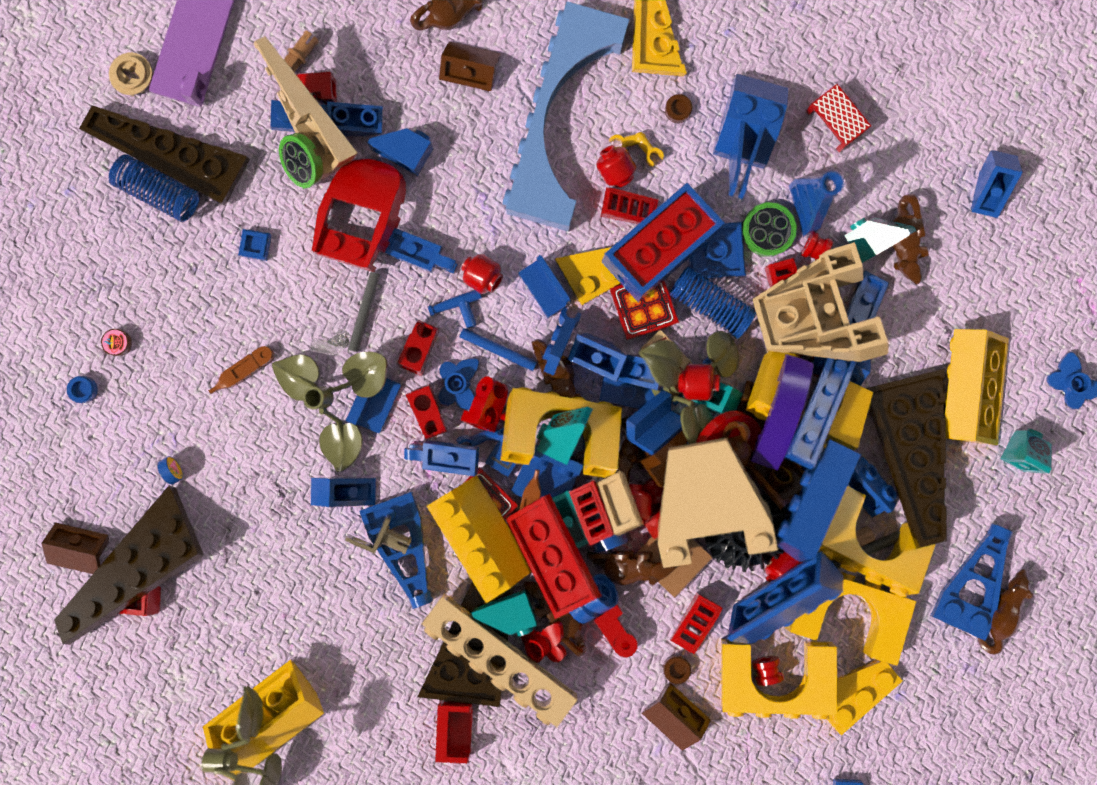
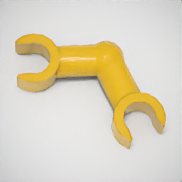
[609,132,664,167]

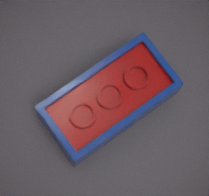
[602,183,725,302]

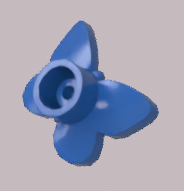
[1046,352,1097,409]
[438,359,479,410]

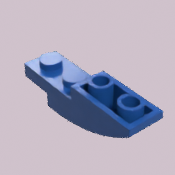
[270,100,383,137]

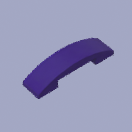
[750,354,814,470]

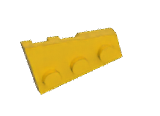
[632,0,687,77]
[555,247,621,306]
[827,660,903,735]

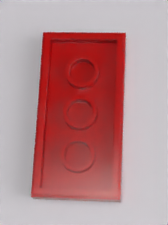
[505,494,602,619]

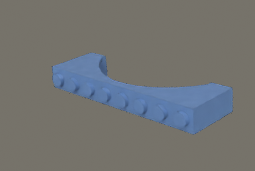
[503,1,629,232]

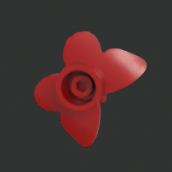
[520,621,567,663]

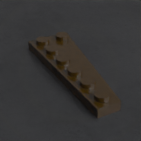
[79,105,250,206]

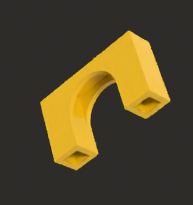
[746,351,873,451]
[500,387,622,478]
[817,486,936,597]
[784,571,916,666]
[721,639,837,719]

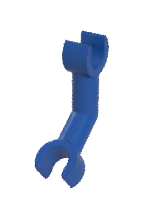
[456,428,504,446]

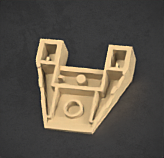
[752,242,888,362]
[658,438,777,568]

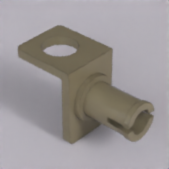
[345,514,412,554]

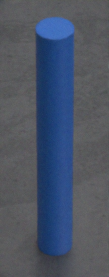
[459,328,537,371]

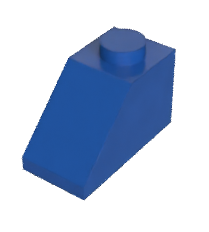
[367,128,433,177]
[971,150,1023,218]
[567,333,628,382]
[311,477,376,507]

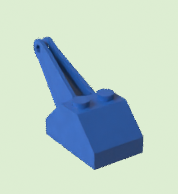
[712,73,789,199]

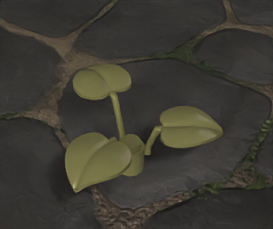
[639,331,739,444]
[272,352,387,472]
[201,686,282,785]

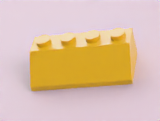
[944,329,1009,446]
[427,475,531,603]
[202,660,324,781]

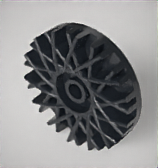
[705,494,787,572]

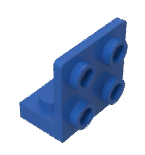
[511,444,583,498]

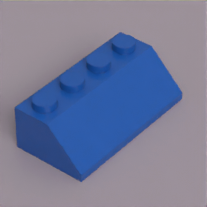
[776,439,861,562]
[727,551,844,644]

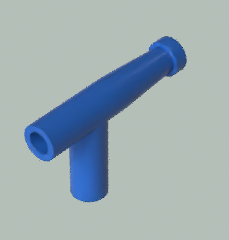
[427,290,482,329]

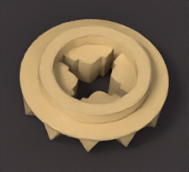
[109,52,154,97]

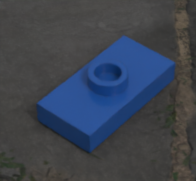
[599,377,655,409]

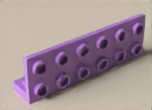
[149,0,235,107]

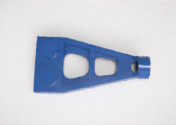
[788,172,844,237]
[359,492,433,609]
[930,524,1013,641]

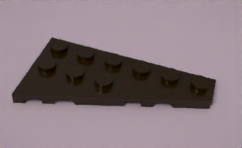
[866,369,947,549]
[54,485,204,645]
[417,581,515,707]

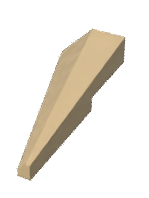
[254,36,358,180]

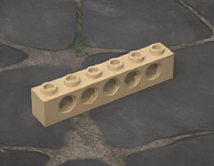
[422,593,578,727]

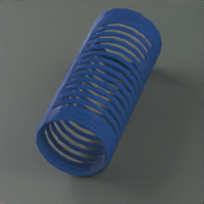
[108,154,199,222]
[670,266,756,339]

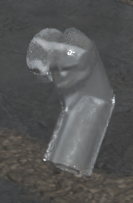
[311,329,350,356]

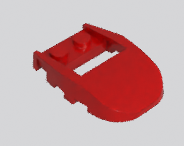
[311,159,406,272]

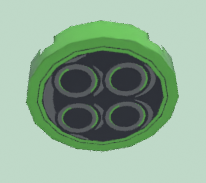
[279,133,323,188]
[742,202,797,257]

